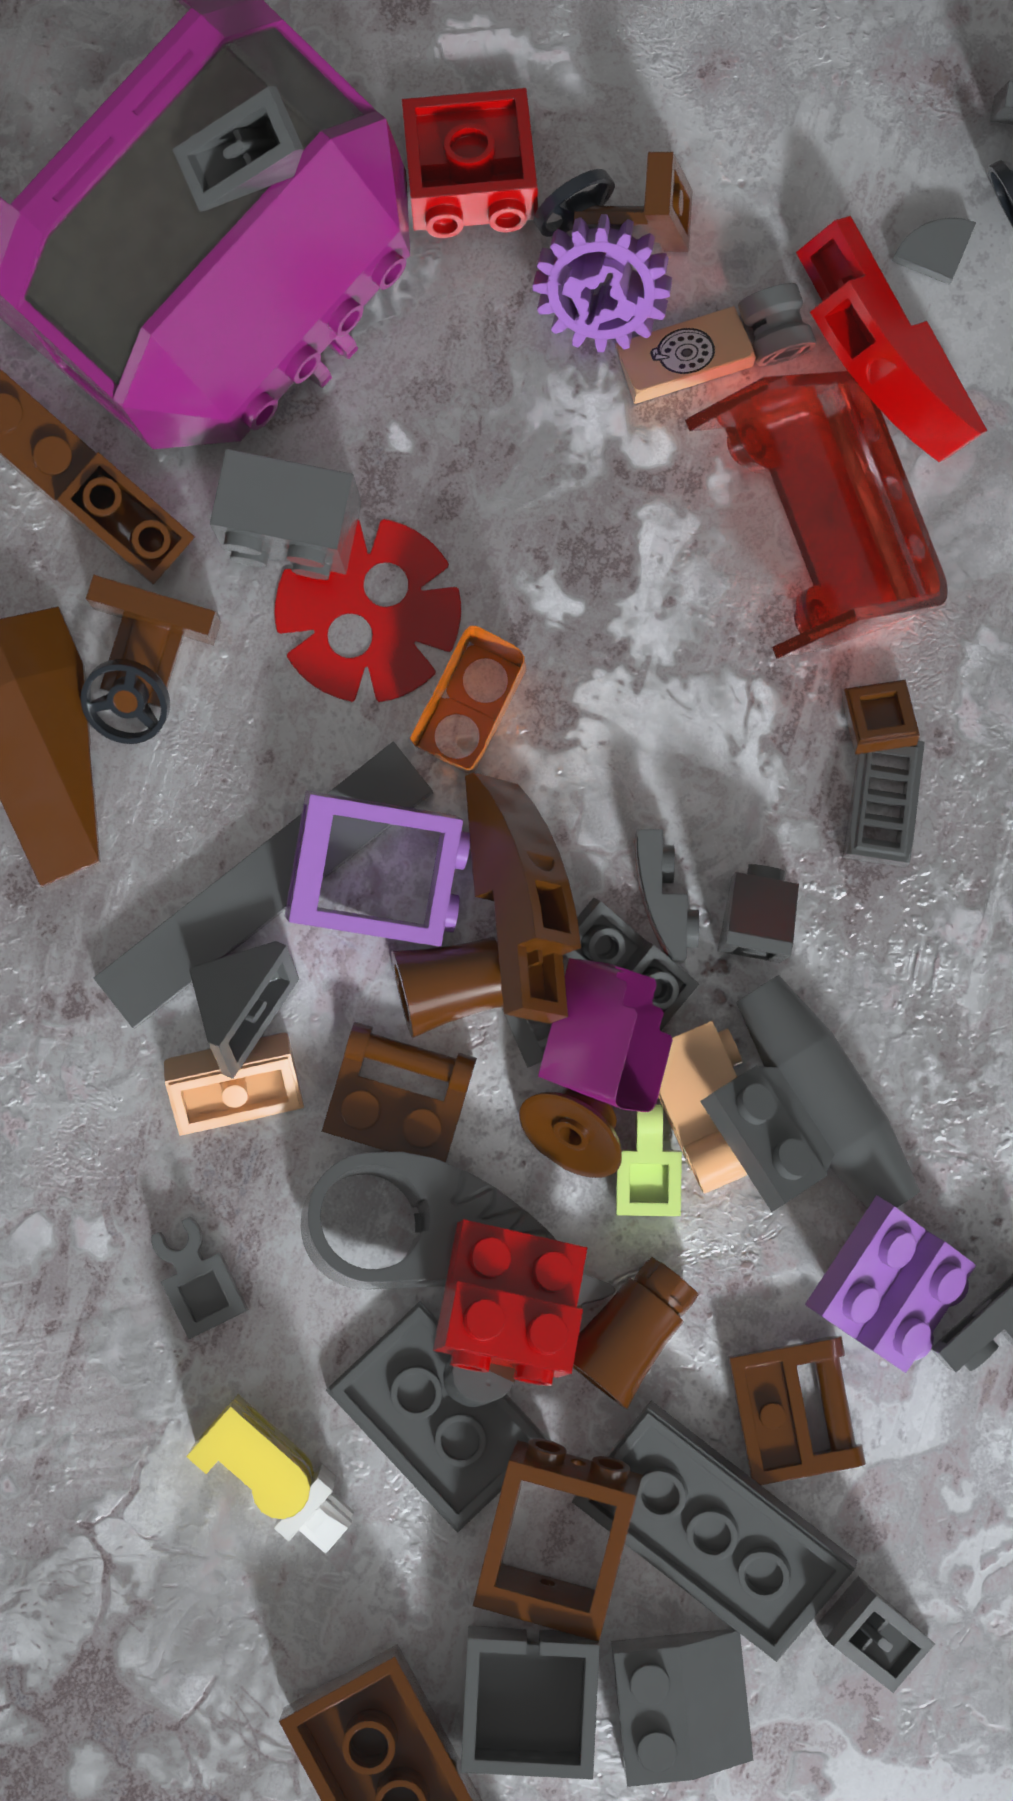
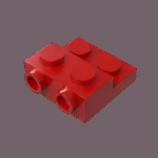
[402,88,538,238]
[433,1219,588,1386]

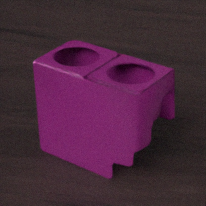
[538,958,673,1112]

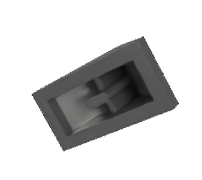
[172,86,304,211]
[189,941,299,1079]
[816,1576,935,1693]

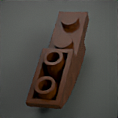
[0,369,195,585]
[465,772,581,1024]

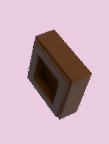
[841,679,920,755]

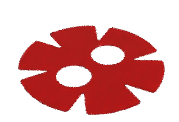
[274,519,461,702]

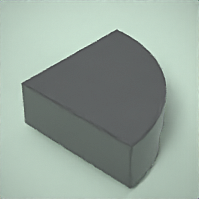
[892,218,976,285]

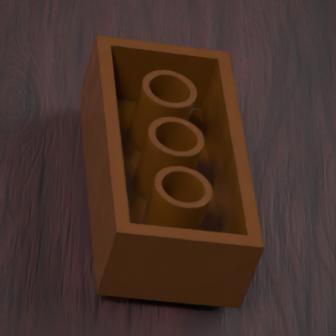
[279,1644,482,1801]

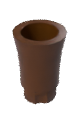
[391,936,503,1038]
[573,1257,699,1410]

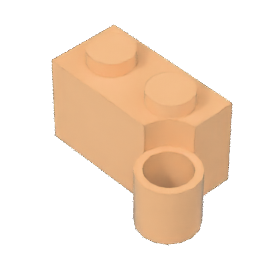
[658,1020,747,1194]

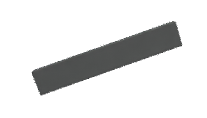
[93,741,433,1028]

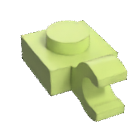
[616,1104,682,1216]

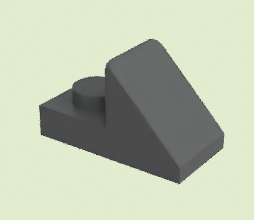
[931,1274,1013,1372]

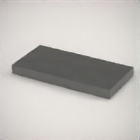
[572,1400,857,1662]

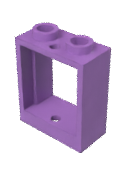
[284,790,470,947]

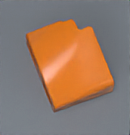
[410,626,527,774]

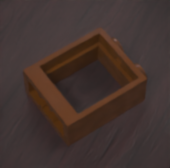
[473,1439,643,1642]

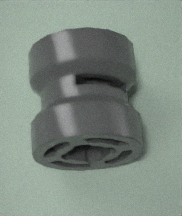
[738,283,817,366]

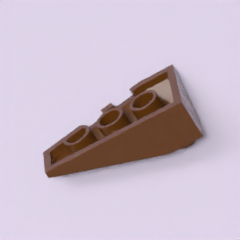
[0,606,101,888]

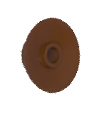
[519,1088,622,1178]

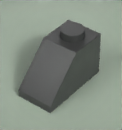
[718,864,799,963]

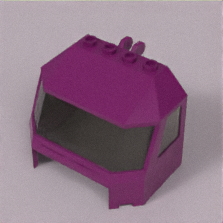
[0,0,410,449]

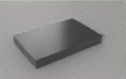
[326,1301,549,1533]

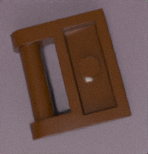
[321,1022,477,1163]
[728,1336,866,1485]

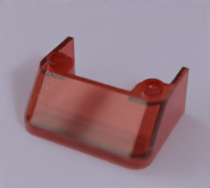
[685,371,948,659]

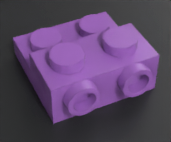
[805,1195,977,1373]

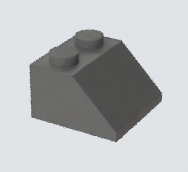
[611,1629,754,1787]

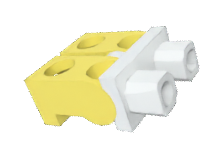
[186,1394,354,1554]

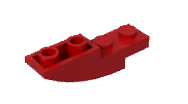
[796,215,988,462]

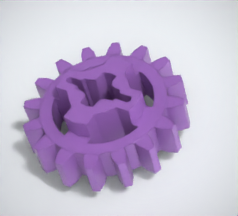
[533,214,672,352]

